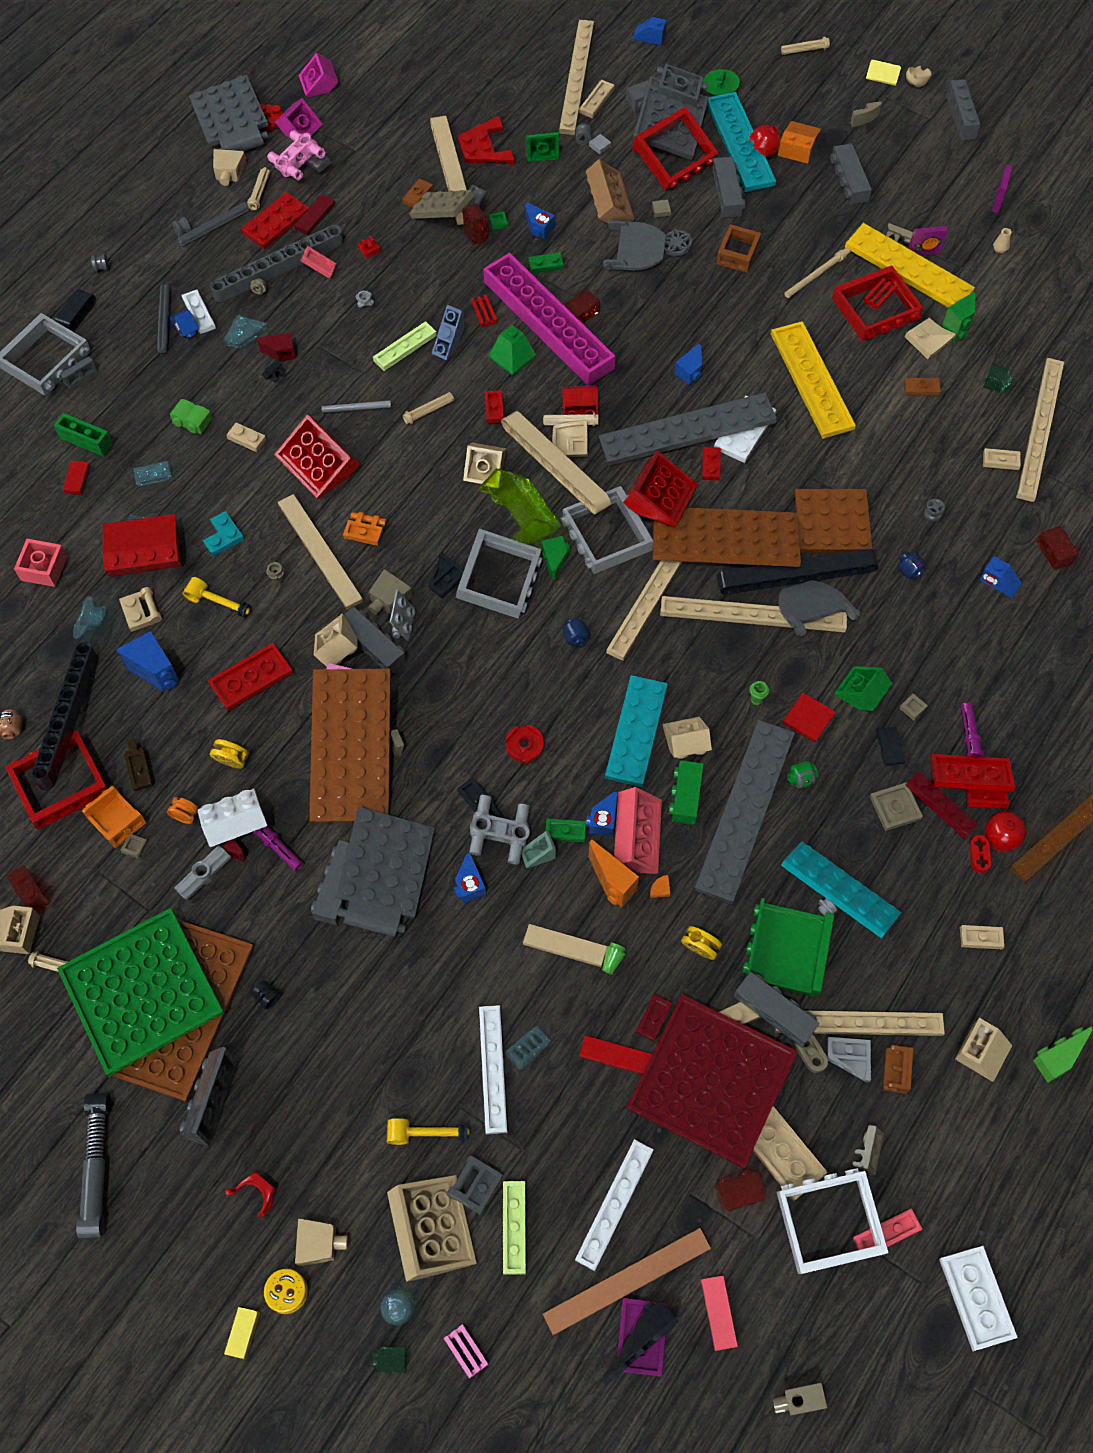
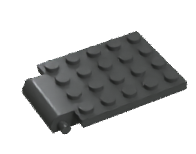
[632,63,709,160]
[189,75,268,151]
[335,807,435,937]

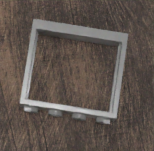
[0,313,91,396]
[561,486,653,574]
[456,529,542,619]

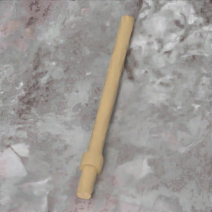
[785,248,852,298]

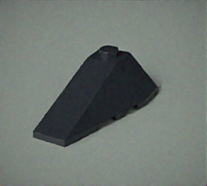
[602,1301,679,1387]

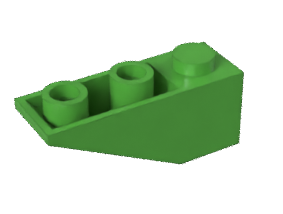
[1033,1027,1093,1083]

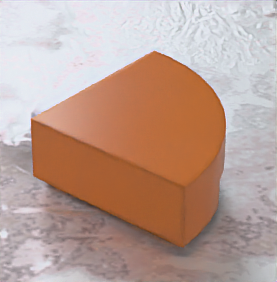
[650,875,670,898]

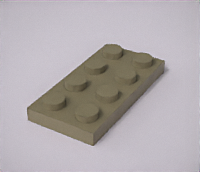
[409,190,474,219]

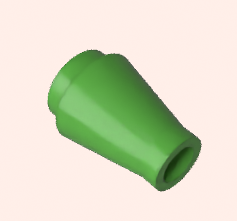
[750,681,769,705]
[602,942,626,975]

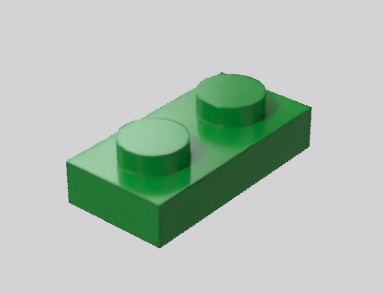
[528,252,564,274]
[546,819,586,843]

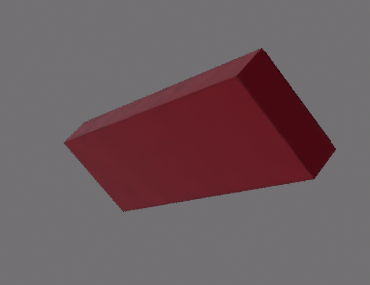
[294,194,335,235]

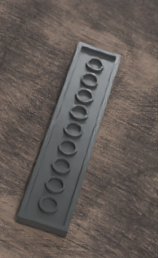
[598,392,777,466]
[694,720,795,904]

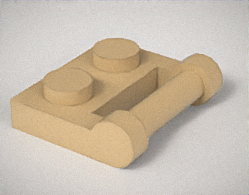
[119,587,162,632]

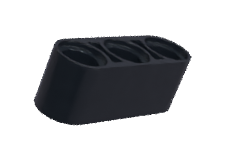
[54,289,96,332]

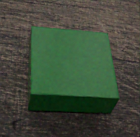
[489,212,508,230]

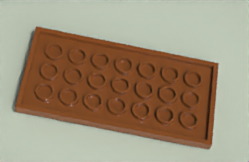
[653,508,801,567]
[309,669,391,823]
[112,920,254,1102]

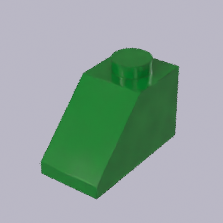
[541,536,570,580]

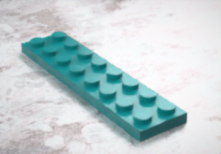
[707,92,776,192]

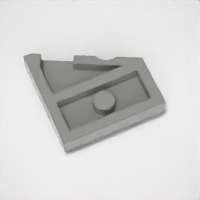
[827,1037,871,1082]

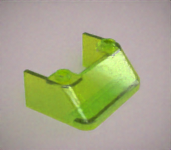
[478,468,561,544]

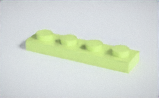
[373,321,437,371]
[503,1181,526,1275]

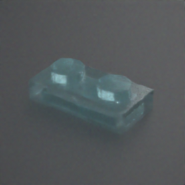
[133,461,172,487]

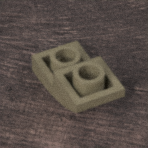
[850,101,882,127]

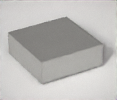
[589,134,611,154]

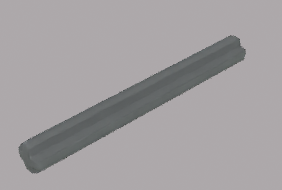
[177,202,249,246]
[157,284,170,353]

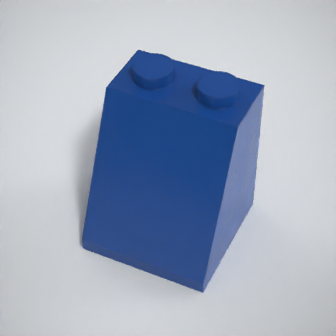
[116,631,179,691]

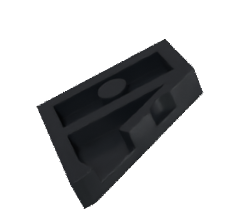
[428,552,464,599]

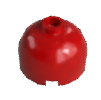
[749,124,781,157]
[984,811,1026,852]

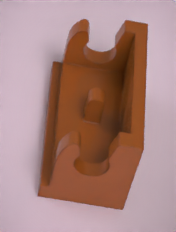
[883,1045,913,1094]

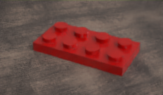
[241,192,309,250]
[208,643,293,711]
[930,754,1015,792]

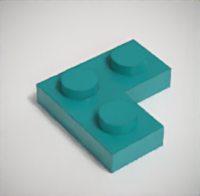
[203,511,244,557]

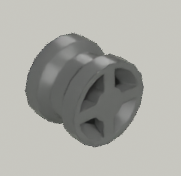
[576,124,591,145]
[172,216,191,236]
[91,254,109,272]
[924,499,945,521]

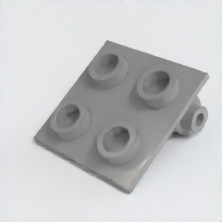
[390,590,415,641]

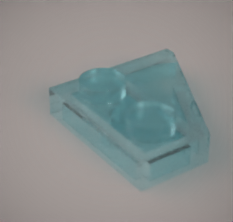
[223,315,268,349]

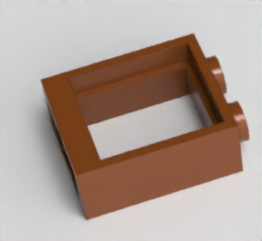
[716,224,761,273]

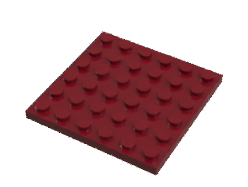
[626,995,798,1169]

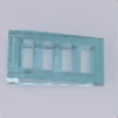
[506,1026,551,1070]

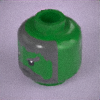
[787,761,818,789]

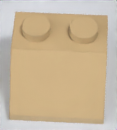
[463,443,506,487]
[314,614,357,666]
[663,717,712,759]

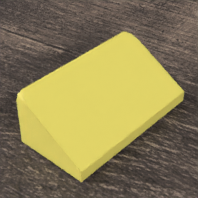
[866,60,901,86]
[224,1307,260,1360]

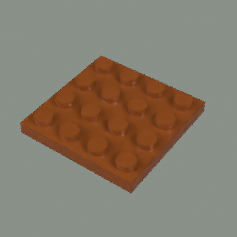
[794,489,872,553]

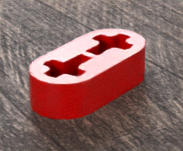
[969,835,991,874]

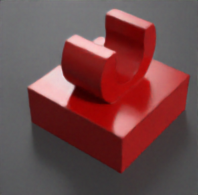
[358,236,380,259]

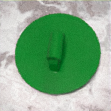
[703,69,740,96]

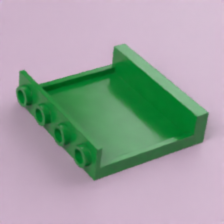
[742,898,834,997]

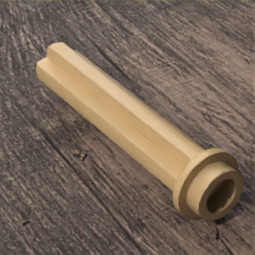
[781,37,830,55]
[247,167,270,210]
[403,392,454,424]
[543,413,599,427]
[28,951,67,972]

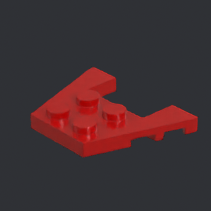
[457,116,514,165]

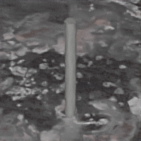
[321,400,391,413]

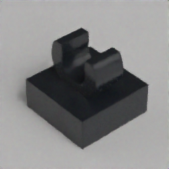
[261,359,284,383]

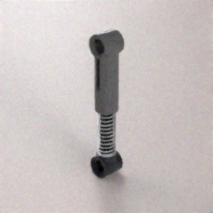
[76,1093,111,1239]

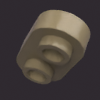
[794,1034,828,1073]

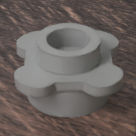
[356,291,374,307]
[818,899,837,916]

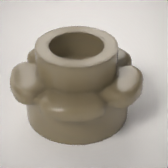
[250,278,266,295]
[266,562,284,580]

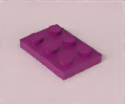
[617,1298,668,1377]

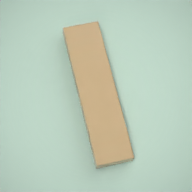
[523,924,607,967]

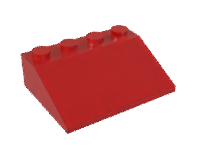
[274,414,361,499]
[623,450,698,527]
[103,514,183,577]

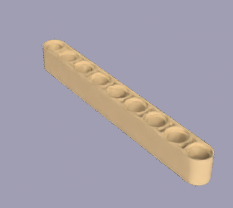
[430,115,474,225]
[501,411,611,514]

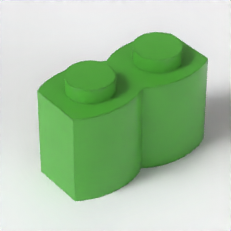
[170,399,213,434]

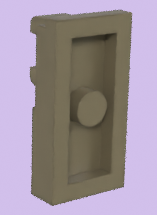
[886,223,913,245]
[853,1125,884,1175]

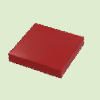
[782,693,835,743]

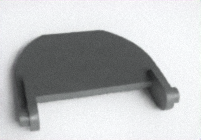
[602,219,666,270]
[778,580,860,636]

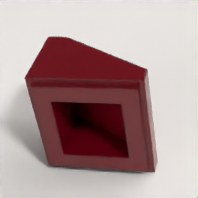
[224,839,246,862]

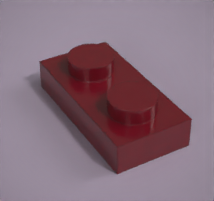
[635,994,672,1042]

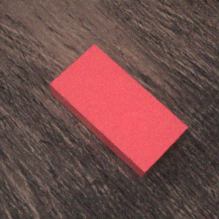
[300,246,337,278]

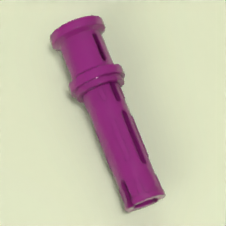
[961,702,984,757]
[253,822,304,872]

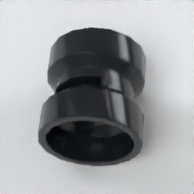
[251,980,280,1010]

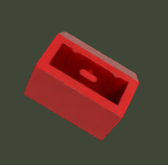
[562,385,598,415]

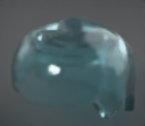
[380,1287,416,1326]

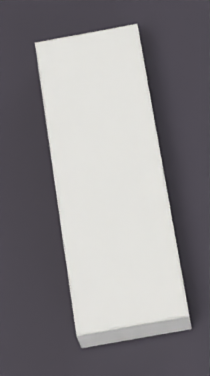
[182,290,216,334]

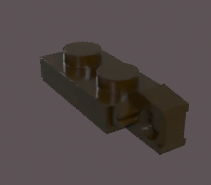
[124,738,153,791]

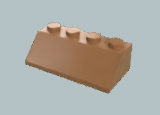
[586,159,635,223]

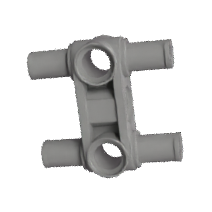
[469,795,530,864]

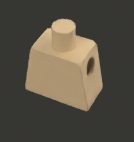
[213,149,246,186]
[295,1219,348,1266]

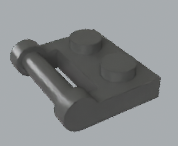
[446,1156,503,1215]

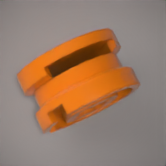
[167,797,199,824]

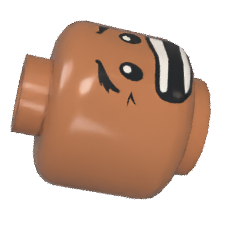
[0,710,23,739]

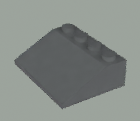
[180,1047,238,1146]

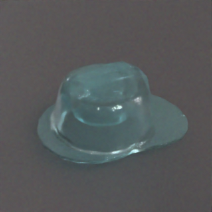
[73,596,106,639]

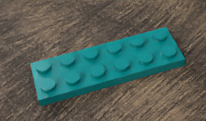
[605,675,668,787]
[781,841,901,939]

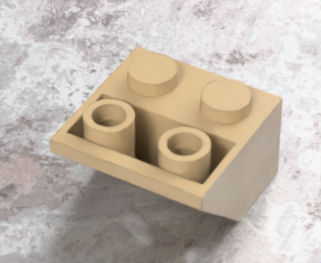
[0,906,40,954]
[955,1018,1012,1082]

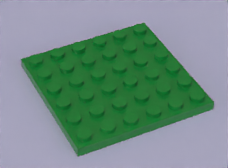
[57,908,225,1077]

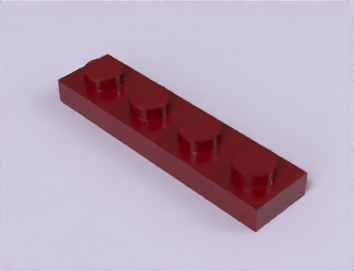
[905,771,978,839]

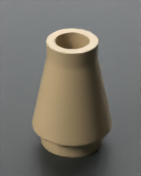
[993,228,1011,253]

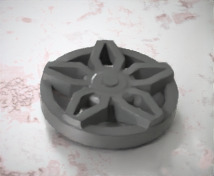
[664,229,692,256]

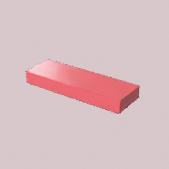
[853,1208,922,1250]
[701,1276,738,1351]

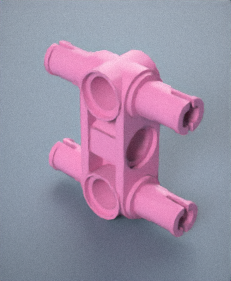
[267,130,326,180]

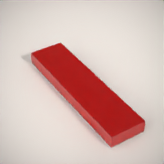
[579,1036,652,1075]

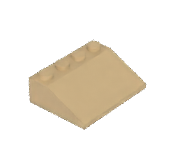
[387,1175,477,1282]

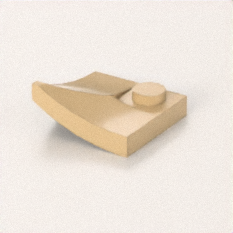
[905,318,956,359]
[552,421,588,457]

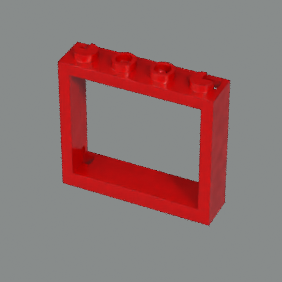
[632,106,718,191]
[832,265,923,341]
[5,731,108,830]

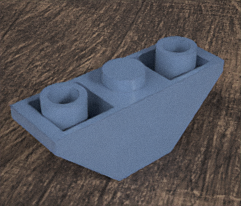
[432,305,464,360]

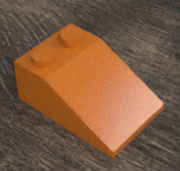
[778,121,821,164]
[588,840,639,908]

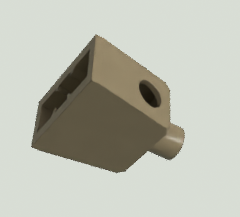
[368,569,413,615]
[773,1383,827,1416]

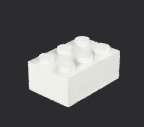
[198,789,267,847]

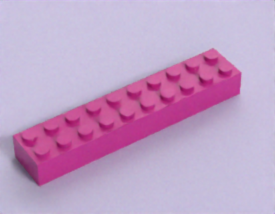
[483,253,615,385]

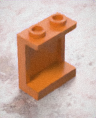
[82,786,146,849]

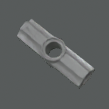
[174,846,231,901]

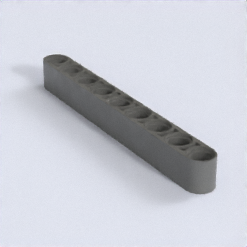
[210,225,343,302]

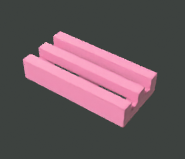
[444,1324,488,1379]

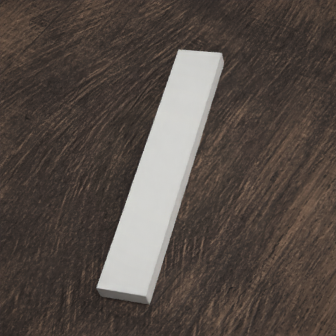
[479,1005,507,1134]
[575,1139,654,1271]

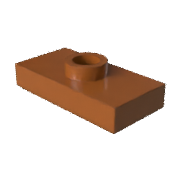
[402,178,433,208]
[904,378,941,396]

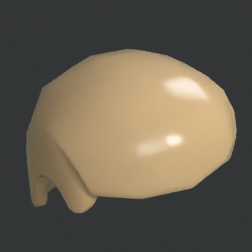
[906,66,932,87]

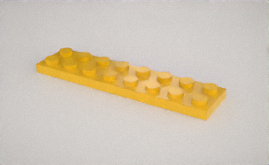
[845,223,975,307]
[771,321,856,439]

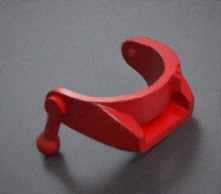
[225,1172,276,1218]

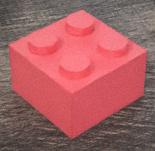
[14,539,68,587]

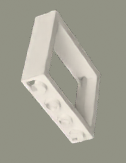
[777,1168,888,1274]

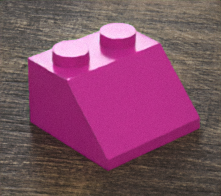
[298,53,338,97]
[275,98,322,137]

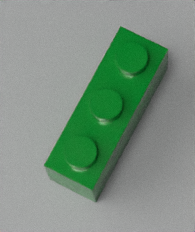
[54,413,113,457]
[669,760,703,825]

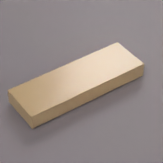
[579,80,615,118]

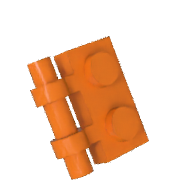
[343,512,387,546]

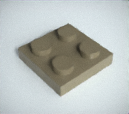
[869,782,923,831]

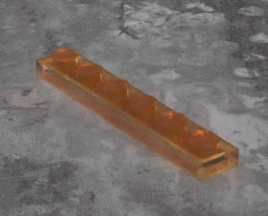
[1010,795,1093,883]

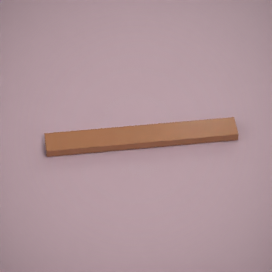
[543,1228,711,1336]

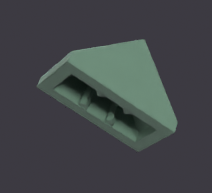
[521,831,556,868]

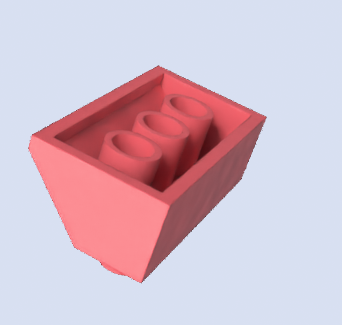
[614,787,662,874]

